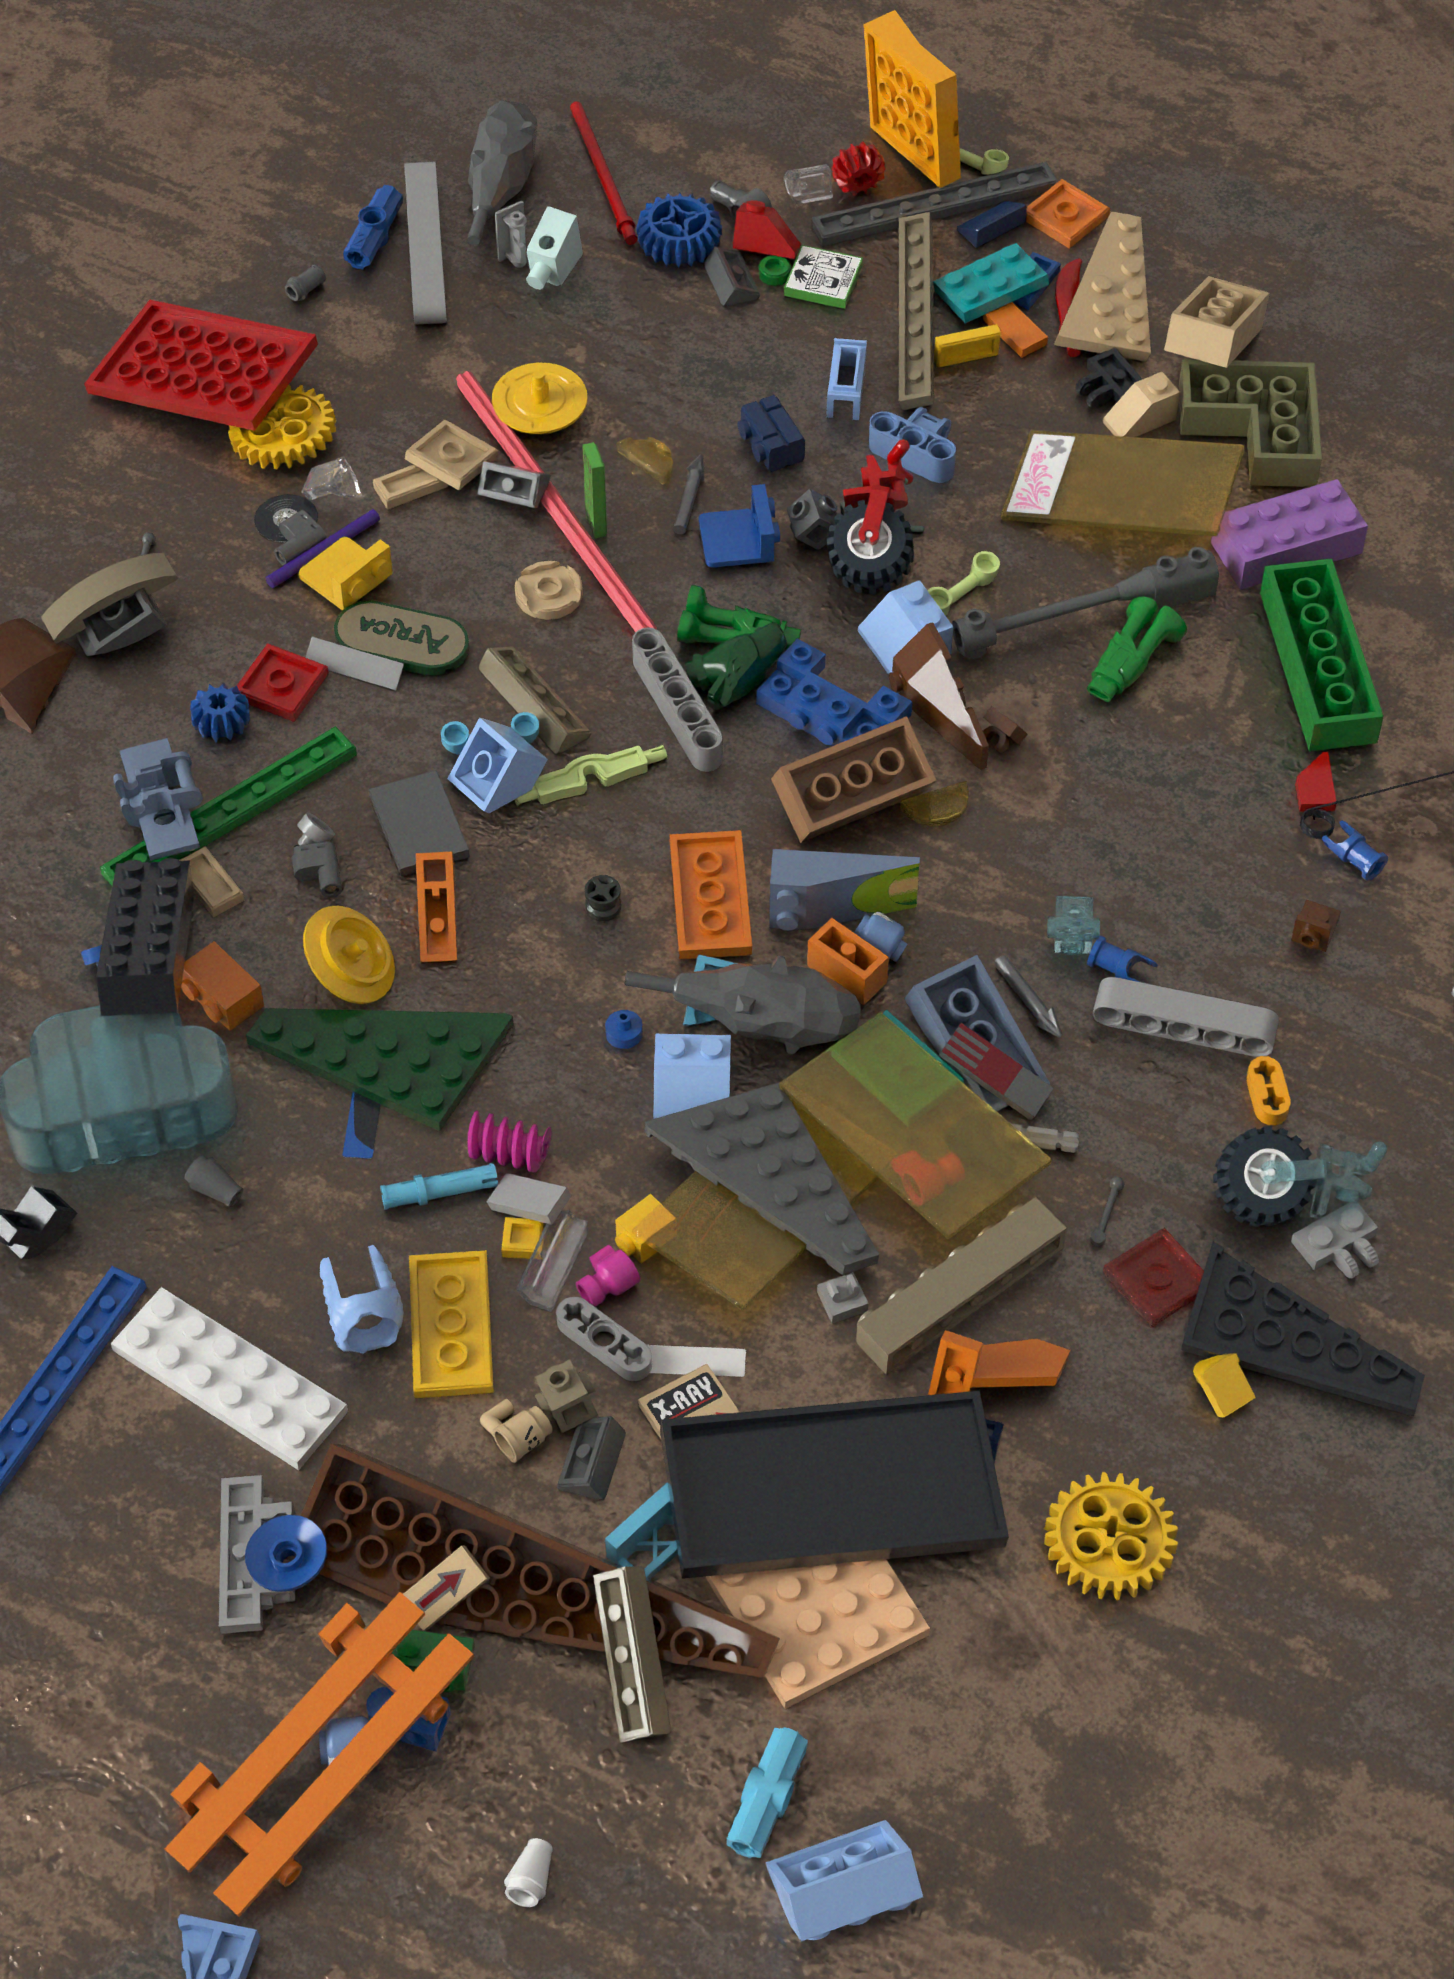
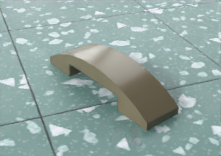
[41,553,178,644]

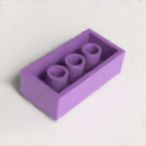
[1211,479,1368,590]

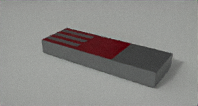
[939,1023,1054,1120]

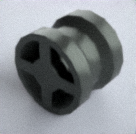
[585,875,621,921]

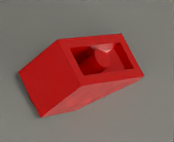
[733,200,801,259]

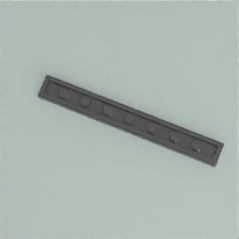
[811,162,1058,247]

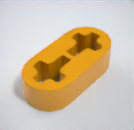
[1246,1056,1291,1125]

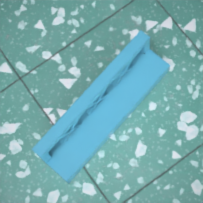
[605,1483,678,1579]

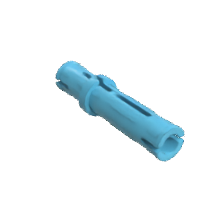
[380,1163,498,1210]

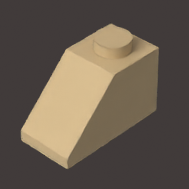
[1103,371,1180,443]

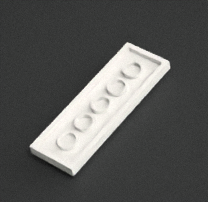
[111,1287,348,1470]

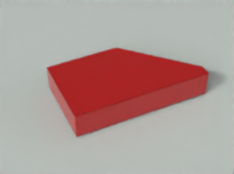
[1295,752,1336,812]

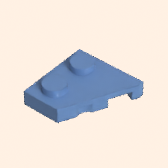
[178,1914,261,1979]

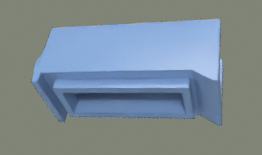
[826,338,867,420]

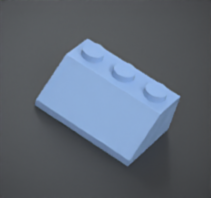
[766,1820,923,1941]

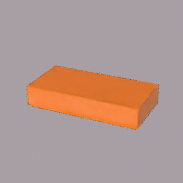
[983,302,1048,358]

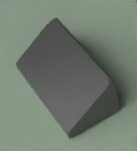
[704,247,760,306]
[478,461,551,508]
[557,1416,626,1499]

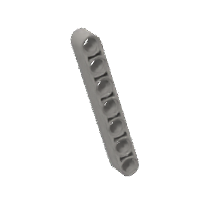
[404,161,447,325]

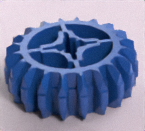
[637,192,722,268]

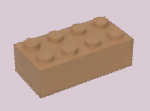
[771,716,937,843]

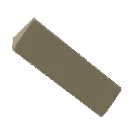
[479,646,592,754]
[593,1566,671,1742]

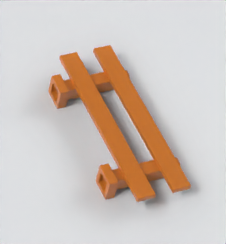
[165,1592,475,1917]

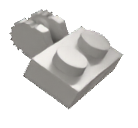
[1291,1200,1379,1279]

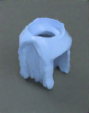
[320,1245,404,1354]

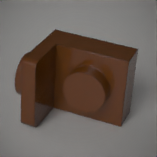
[1291,900,1341,952]

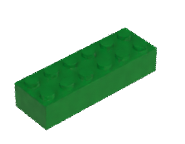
[1260,558,1384,751]

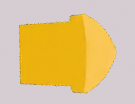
[1193,1353,1256,1417]

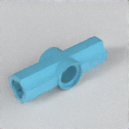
[727,1727,808,1858]

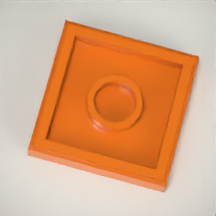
[1026,179,1111,249]

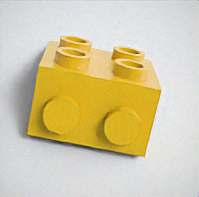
[299,537,393,611]

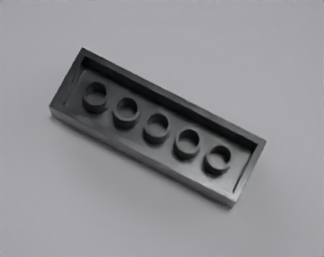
[96,858,194,1016]

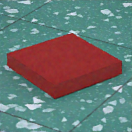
[237,643,329,722]

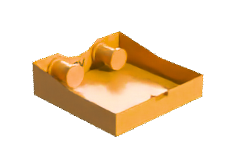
[864,10,961,188]

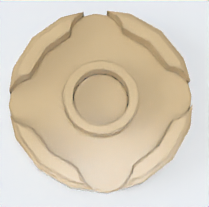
[514,561,583,620]

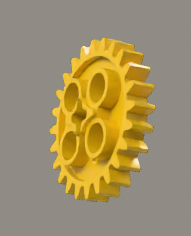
[228,384,336,469]
[1044,1472,1178,1600]

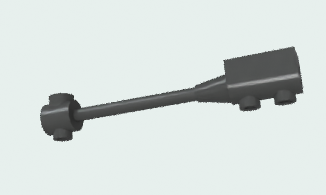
[952,547,1219,659]

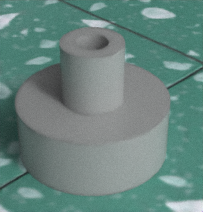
[297,812,335,845]

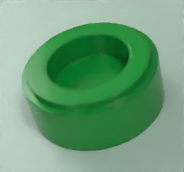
[759,255,791,286]

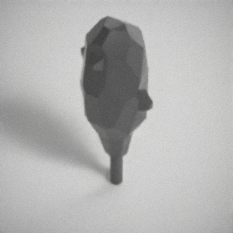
[467,100,537,246]
[624,956,860,1054]

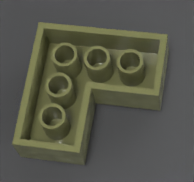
[1178,359,1322,487]

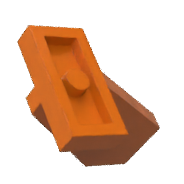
[928,1330,1070,1395]

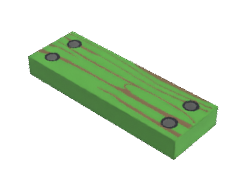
[583,442,607,538]

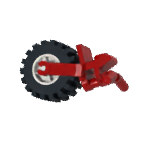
[827,439,914,594]

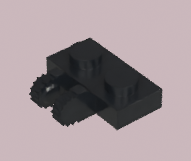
[1075,348,1142,409]

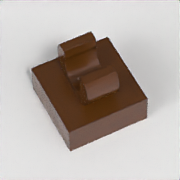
[983,706,1028,753]

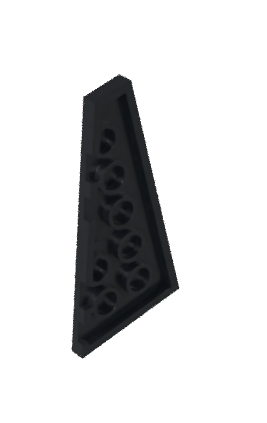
[1181,1241,1425,1417]

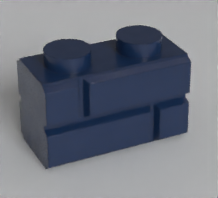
[738,395,805,472]

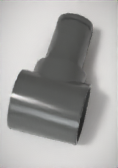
[710,180,772,222]

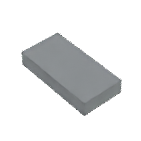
[486,1173,571,1225]

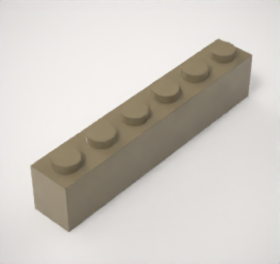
[856,1197,1067,1375]

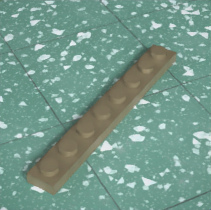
[899,212,934,410]

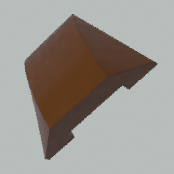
[0,618,76,734]

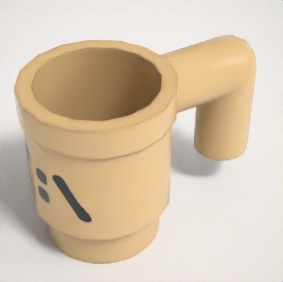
[480,1399,553,1463]

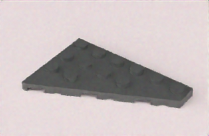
[644,1082,879,1275]

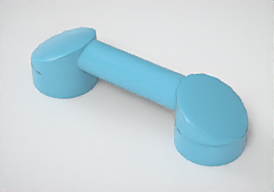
[441,712,539,755]

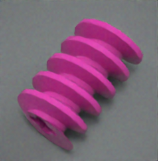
[467,1110,552,1173]

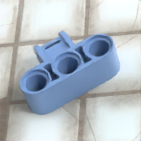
[869,406,956,483]

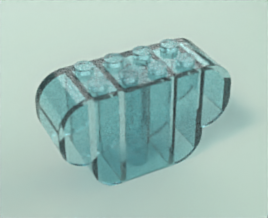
[0,1005,238,1174]

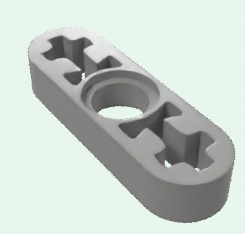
[556,1297,652,1381]

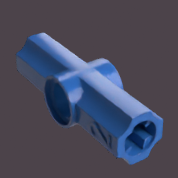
[343,184,403,270]

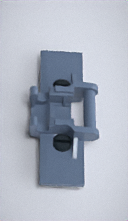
[113,738,203,861]

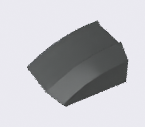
[75,588,167,656]

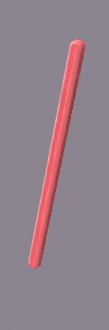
[456,371,657,632]

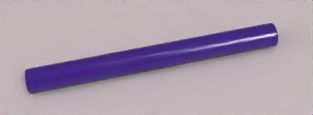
[265,509,380,588]

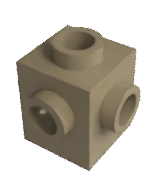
[534,1359,598,1433]

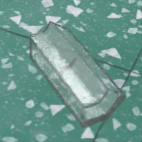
[516,1210,588,1312]

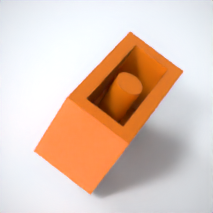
[807,918,889,1005]
[181,941,264,1031]

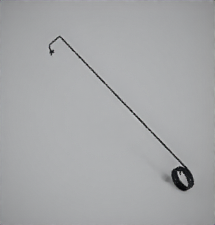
[1300,771,1454,839]

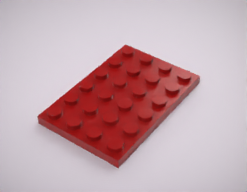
[84,300,318,431]

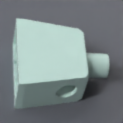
[526,206,583,289]

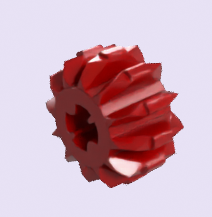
[832,141,886,196]

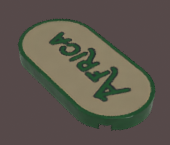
[334,601,469,676]

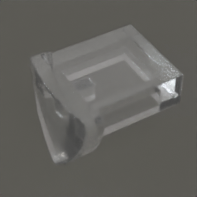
[783,164,833,207]
[301,457,361,501]

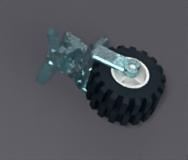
[1213,1126,1387,1227]

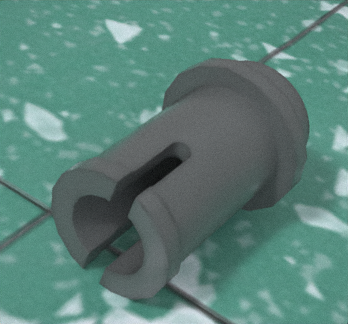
[285,264,326,301]

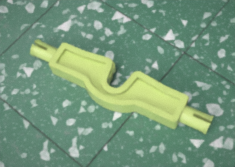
[515,745,667,805]

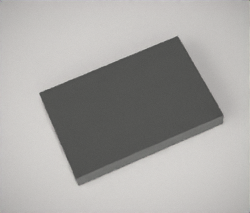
[369,770,470,876]

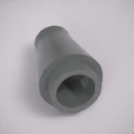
[184,1155,244,1207]

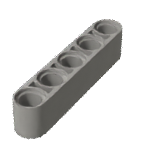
[632,627,723,772]
[1093,977,1279,1057]

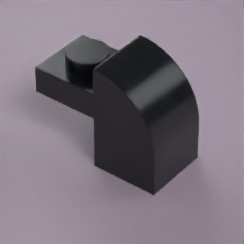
[0,1186,77,1259]

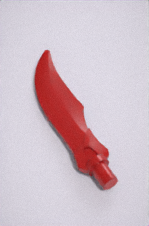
[1055,258,1082,357]

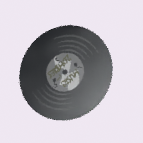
[254,494,318,542]

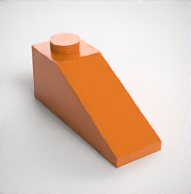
[416,851,457,963]

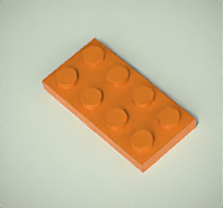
[669,830,752,959]

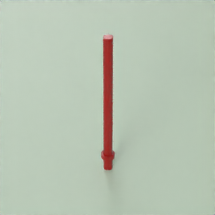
[570,101,638,245]

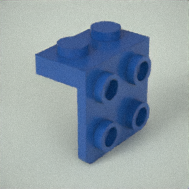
[699,484,780,567]

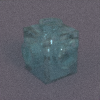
[1047,896,1100,955]

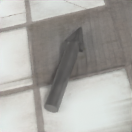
[673,454,705,534]
[994,955,1062,1037]

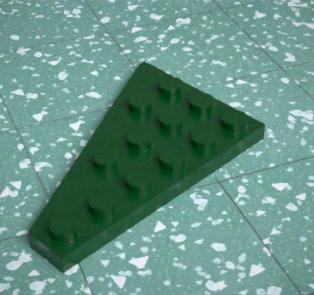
[246,1008,514,1131]

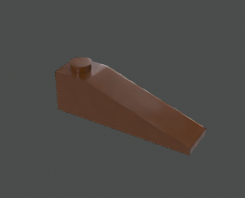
[889,622,989,770]

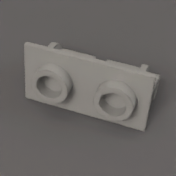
[495,201,528,268]

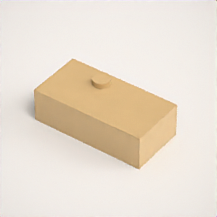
[1164,276,1270,368]

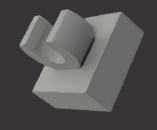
[817,1272,869,1324]

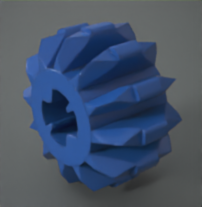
[190,682,250,743]

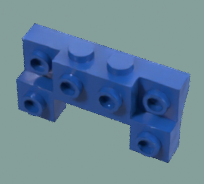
[756,638,912,746]

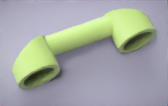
[960,148,1009,175]
[927,551,1000,616]

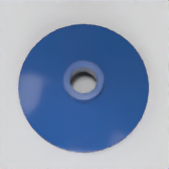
[245,1515,327,1592]

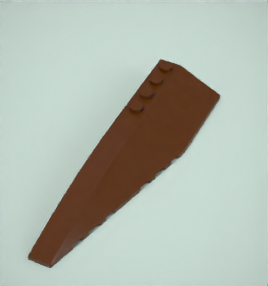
[285,1443,780,1678]

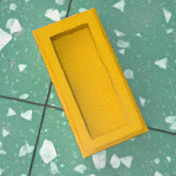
[934,324,1001,367]

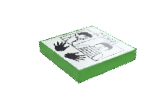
[784,245,863,309]

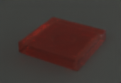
[1103,1227,1204,1328]

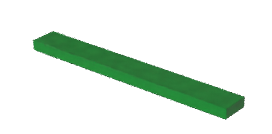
[100,726,357,886]

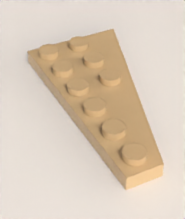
[1054,211,1151,362]

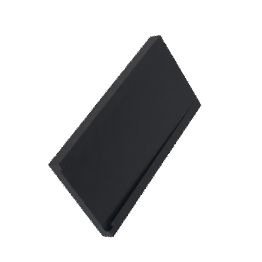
[660,1391,1009,1579]

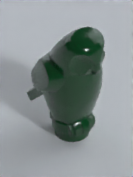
[685,622,787,710]

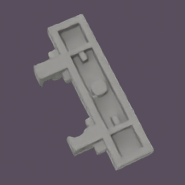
[219,1475,296,1634]

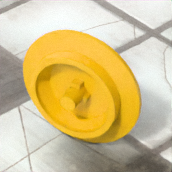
[492,363,587,434]
[303,906,395,1004]

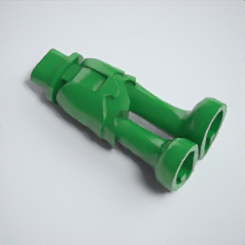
[677,585,801,651]
[1087,597,1187,702]

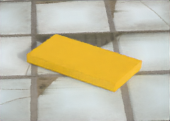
[409,1250,494,1399]

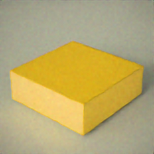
[501,1217,544,1259]

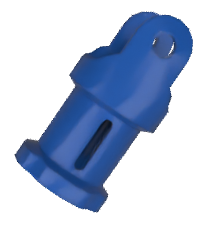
[1322,820,1388,881]
[1087,935,1158,982]

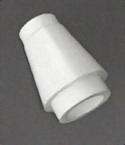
[504,1838,553,1907]

